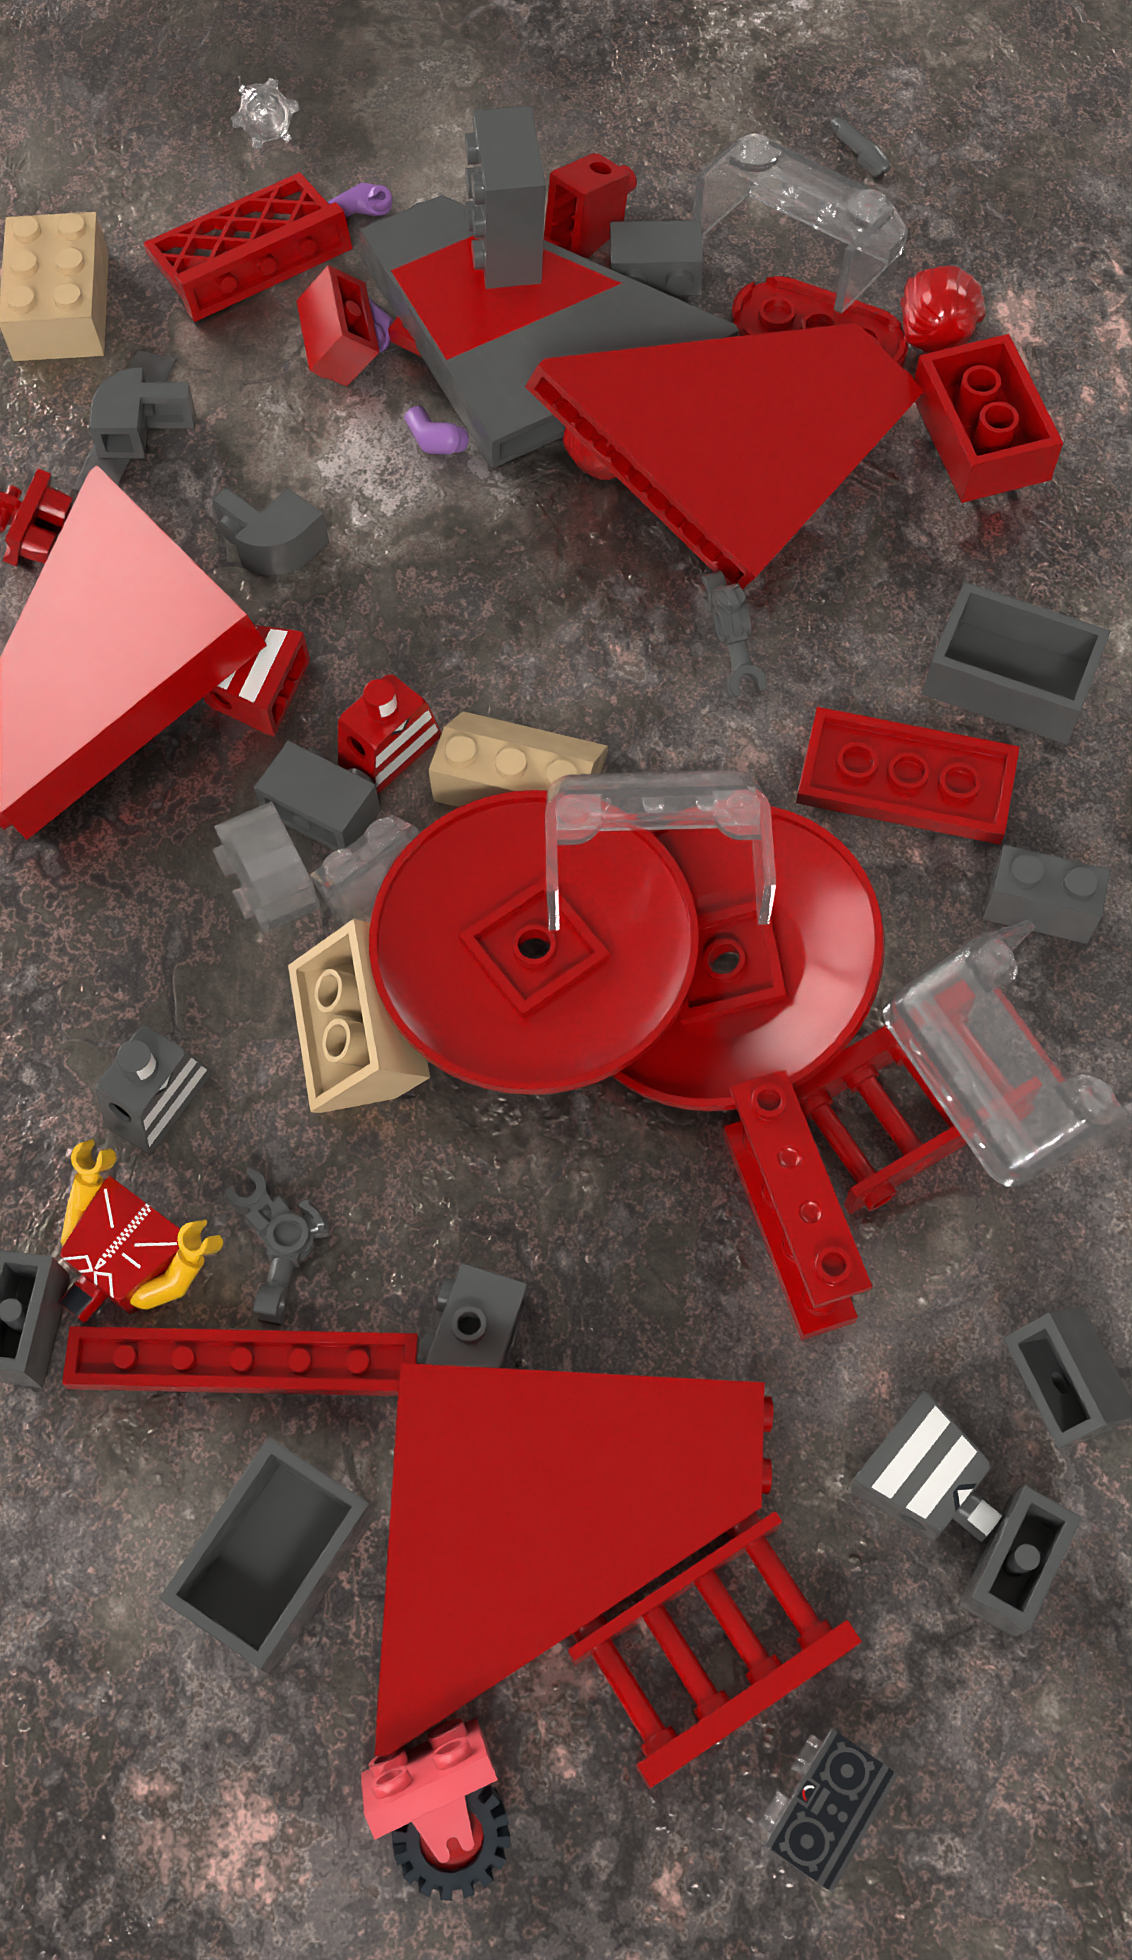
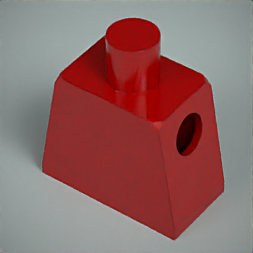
[544,153,637,259]

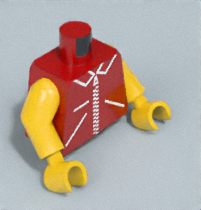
[58,1139,223,1324]

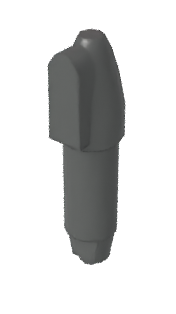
[831,117,891,177]

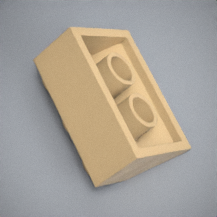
[428,711,608,807]
[288,919,430,1113]

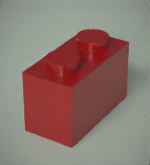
[296,265,380,387]

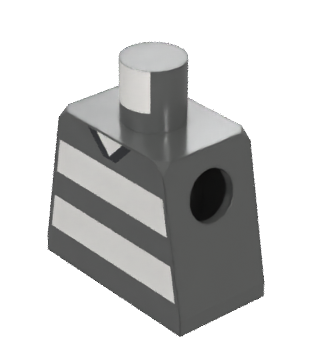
[95,1025,212,1156]
[847,1390,1004,1542]

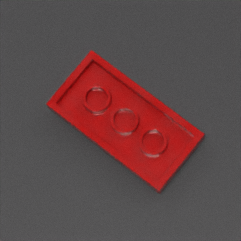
[796,707,1020,845]

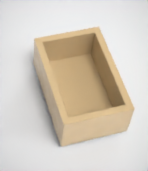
[0,212,109,361]

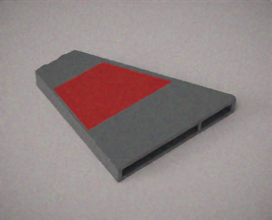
[360,195,739,469]

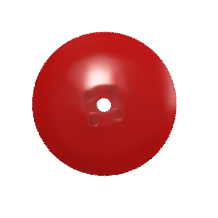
[369,790,699,1095]
[612,803,885,1111]

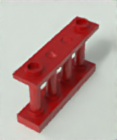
[794,980,1043,1214]
[723,1069,873,1341]
[568,1511,862,1790]

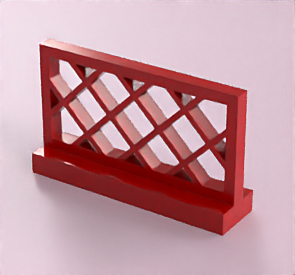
[143,172,353,322]

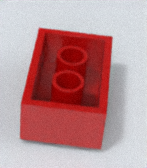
[914,333,1063,503]

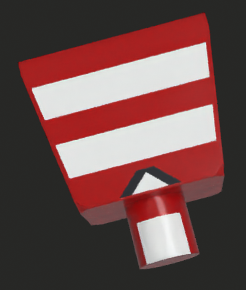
[203,625,310,737]
[338,674,442,794]

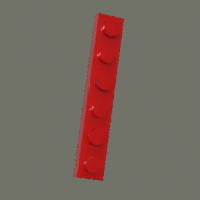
[62,1326,420,1396]

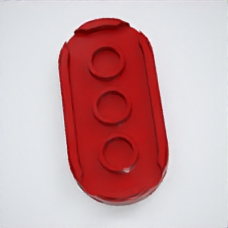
[731,276,909,368]

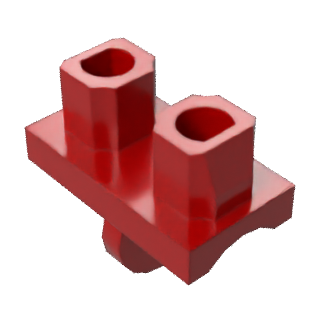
[0,468,73,567]

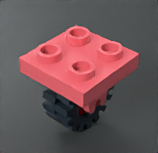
[361,1718,511,1901]

